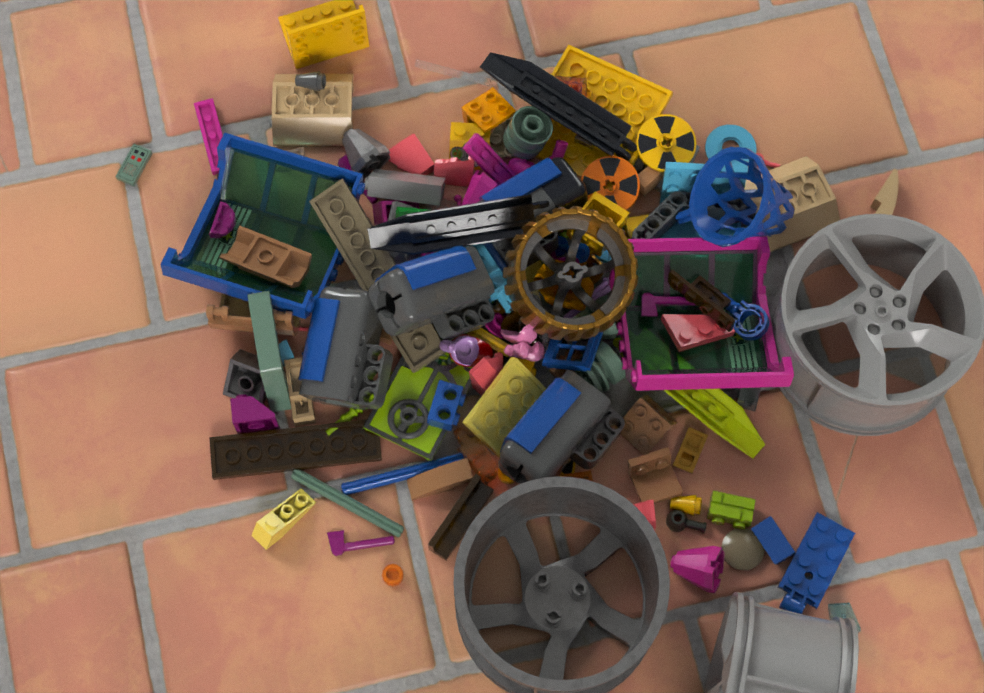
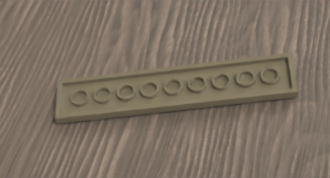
[309,179,446,373]

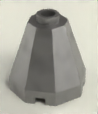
[342,129,390,179]

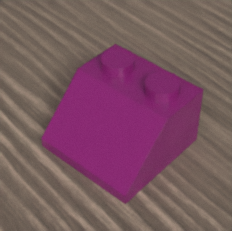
[230,394,280,434]

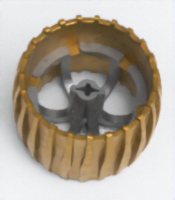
[503,206,638,341]

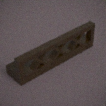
[428,474,494,561]

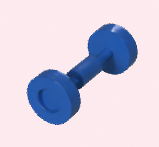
[550,235,590,264]

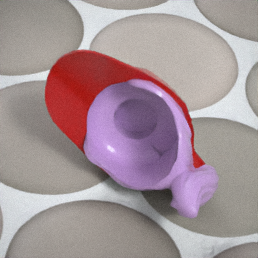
[439,334,493,367]

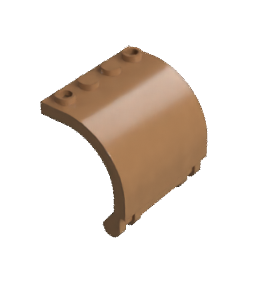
[206,280,306,336]

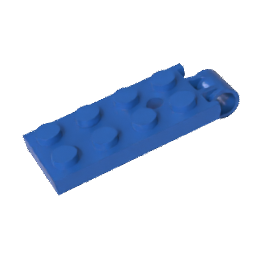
[778,512,855,614]

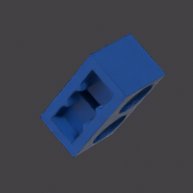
[427,380,466,431]

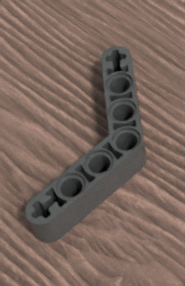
[631,191,747,239]

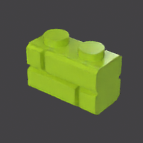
[707,490,756,530]

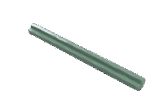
[291,469,404,537]

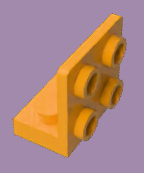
[461,87,516,133]

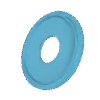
[705,125,757,166]

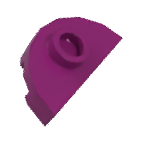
[209,201,236,238]

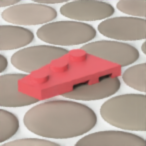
[661,314,735,352]

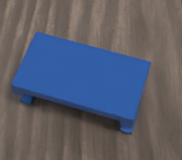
[751,516,795,565]

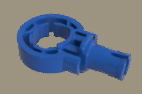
[723,293,770,341]

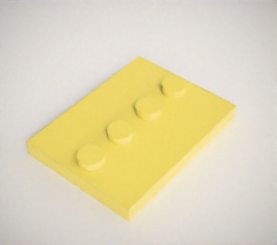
[462,357,546,458]

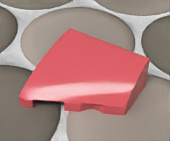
[388,134,434,175]
[434,156,475,187]

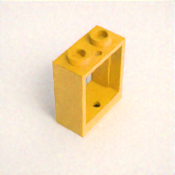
[566,191,629,257]

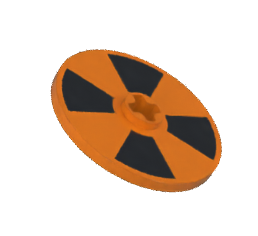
[581,156,640,211]

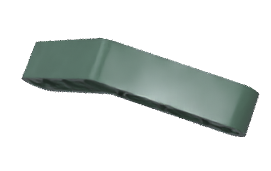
[248,291,291,412]

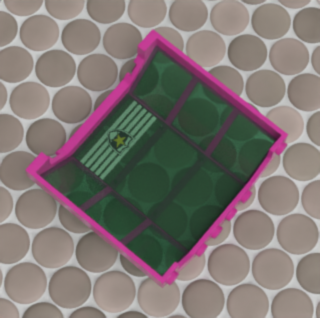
[616,236,794,391]

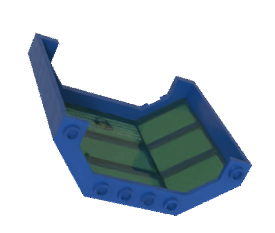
[160,133,365,319]

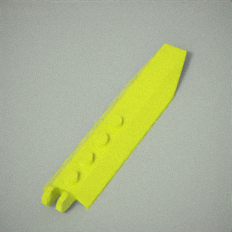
[613,328,765,459]

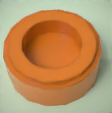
[382,564,404,587]

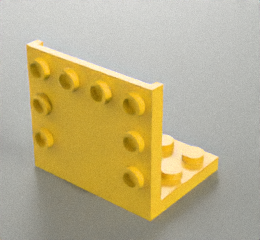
[278,0,369,69]

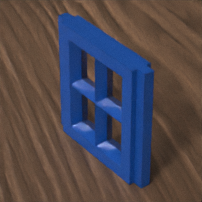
[542,332,603,372]

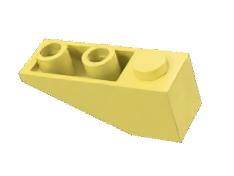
[251,488,316,550]

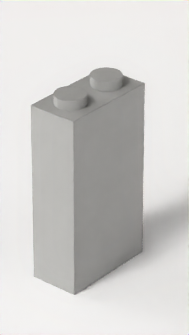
[365,169,446,206]

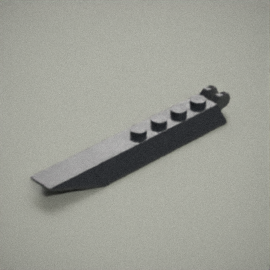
[480,52,637,161]
[367,194,550,255]

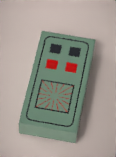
[115,144,153,187]

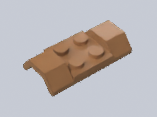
[220,226,312,288]

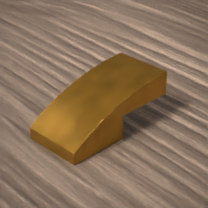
[673,427,708,473]

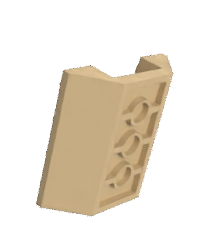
[271,74,354,147]
[744,157,840,252]

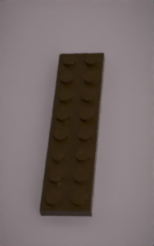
[209,419,382,480]

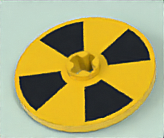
[636,114,696,172]

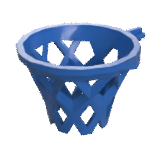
[675,147,794,247]

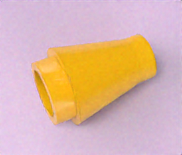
[670,495,702,516]

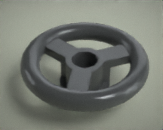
[388,399,429,439]

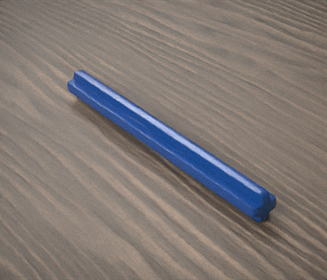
[341,453,464,495]

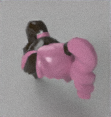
[490,301,545,362]

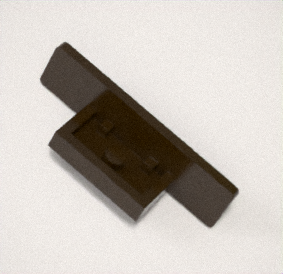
[667,270,735,332]

